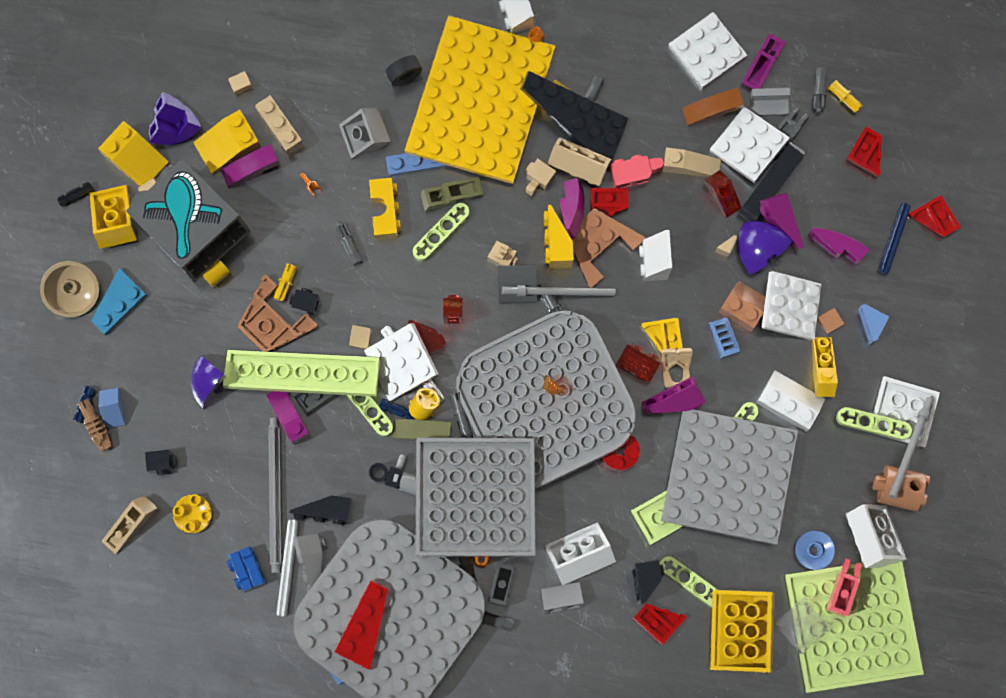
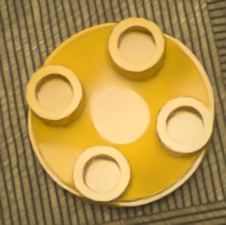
[173,494,212,533]

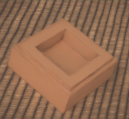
[817,308,844,334]

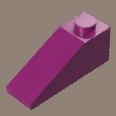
[760,193,804,249]
[642,376,706,414]
[266,391,311,445]

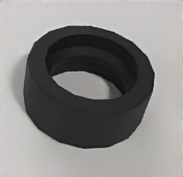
[385,55,423,87]

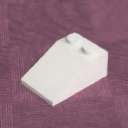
[639,230,672,281]

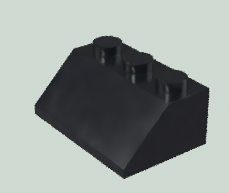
[631,560,665,606]

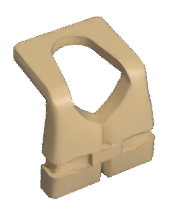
[661,348,693,388]

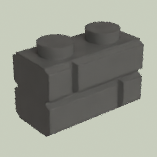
[488,563,517,607]

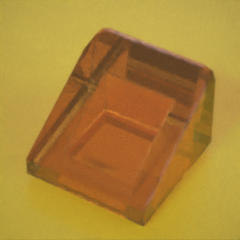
[543,375,565,396]

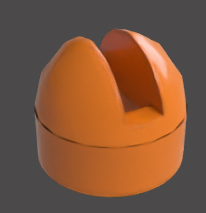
[528,26,544,42]

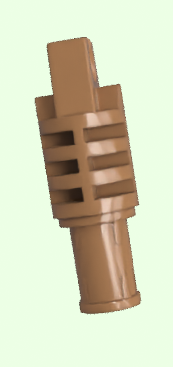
[77,398,112,451]

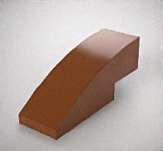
[682,87,744,126]

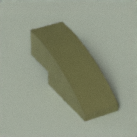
[420,177,483,211]
[392,419,451,441]

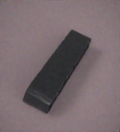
[738,141,806,222]

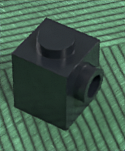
[289,288,320,316]
[145,450,176,476]

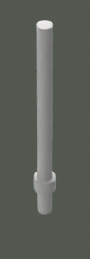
[502,285,616,296]
[889,397,934,499]

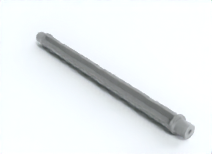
[268,418,281,573]

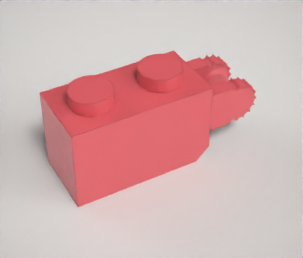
[609,155,664,188]
[826,559,862,617]

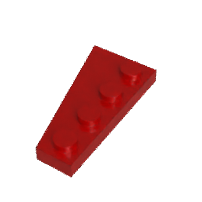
[334,580,388,670]

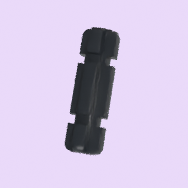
[57,182,94,206]

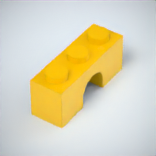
[369,178,401,239]

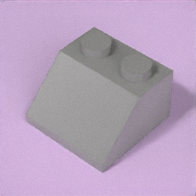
[339,108,390,159]

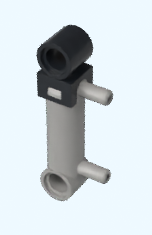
[369,454,416,496]

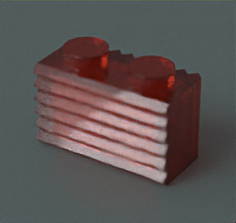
[616,343,661,384]

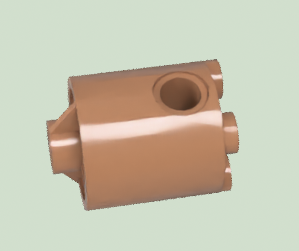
[873,465,930,512]

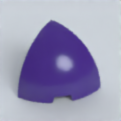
[149,92,201,145]
[739,221,793,275]
[191,355,226,409]

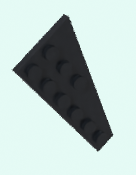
[520,71,628,170]

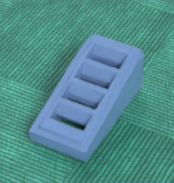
[709,317,740,359]

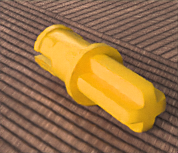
[828,80,862,113]
[274,263,298,301]

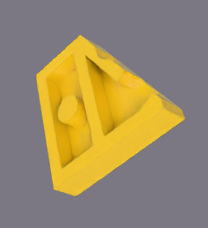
[642,318,683,353]

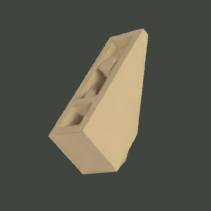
[662,148,721,178]
[102,495,157,554]

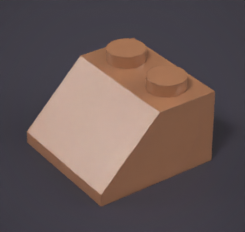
[719,280,766,332]

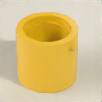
[203,260,231,288]
[409,388,440,420]

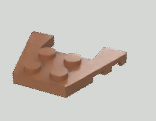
[572,208,646,288]
[237,274,318,352]

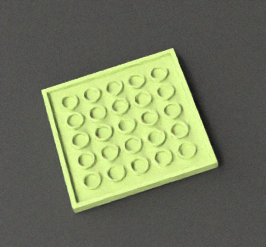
[785,562,924,693]

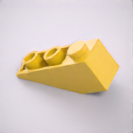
[812,337,838,397]

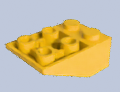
[544,205,573,269]

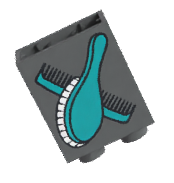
[126,159,251,283]

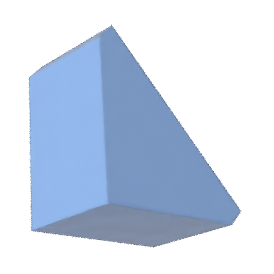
[858,304,889,345]
[99,388,125,429]

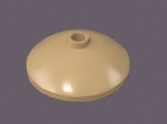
[40,261,99,317]

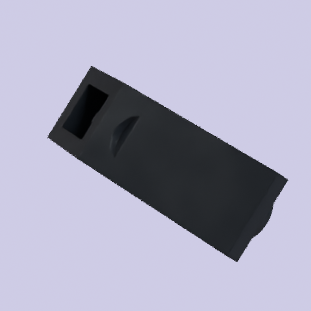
[289,495,352,526]

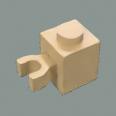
[525,158,556,196]
[488,241,518,266]

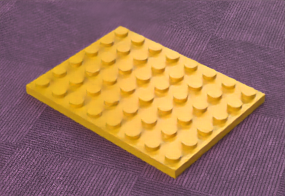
[405,15,555,184]

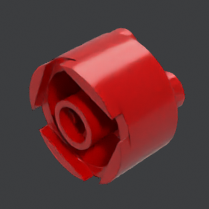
[601,435,640,472]

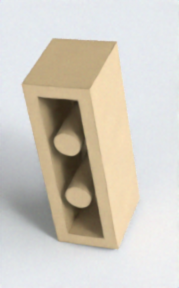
[255,95,304,157]
[547,137,611,186]

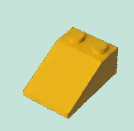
[193,110,261,174]
[98,121,169,187]
[89,185,137,249]

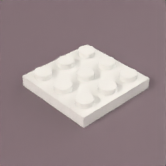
[668,12,747,89]
[710,107,790,183]
[762,271,822,340]
[364,323,439,401]
[869,376,940,448]

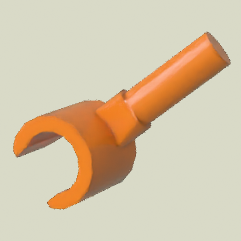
[300,172,322,196]

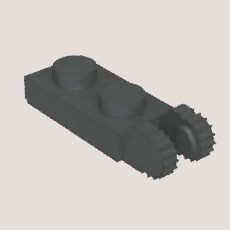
[776,107,809,157]

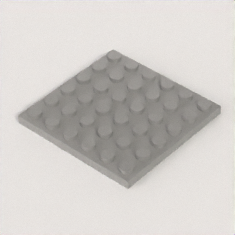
[661,409,798,545]
[416,438,535,557]

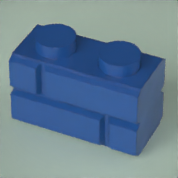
[227,546,266,592]

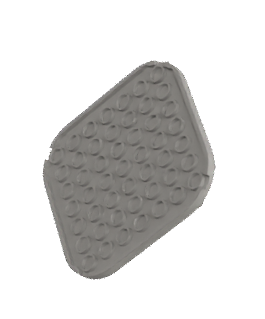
[456,311,636,489]
[294,520,485,698]

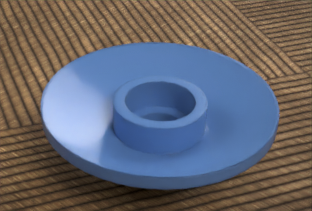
[795,531,835,570]

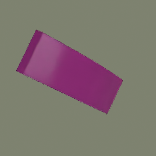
[742,33,786,89]
[221,144,280,188]
[559,178,585,239]
[808,228,870,265]

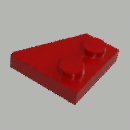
[846,127,882,177]
[590,188,629,217]
[909,195,961,238]
[633,603,687,646]

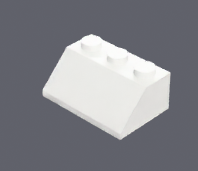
[499,0,534,34]
[756,371,825,432]
[846,504,906,568]
[544,522,616,585]

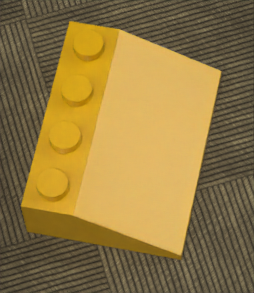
[711,590,774,673]

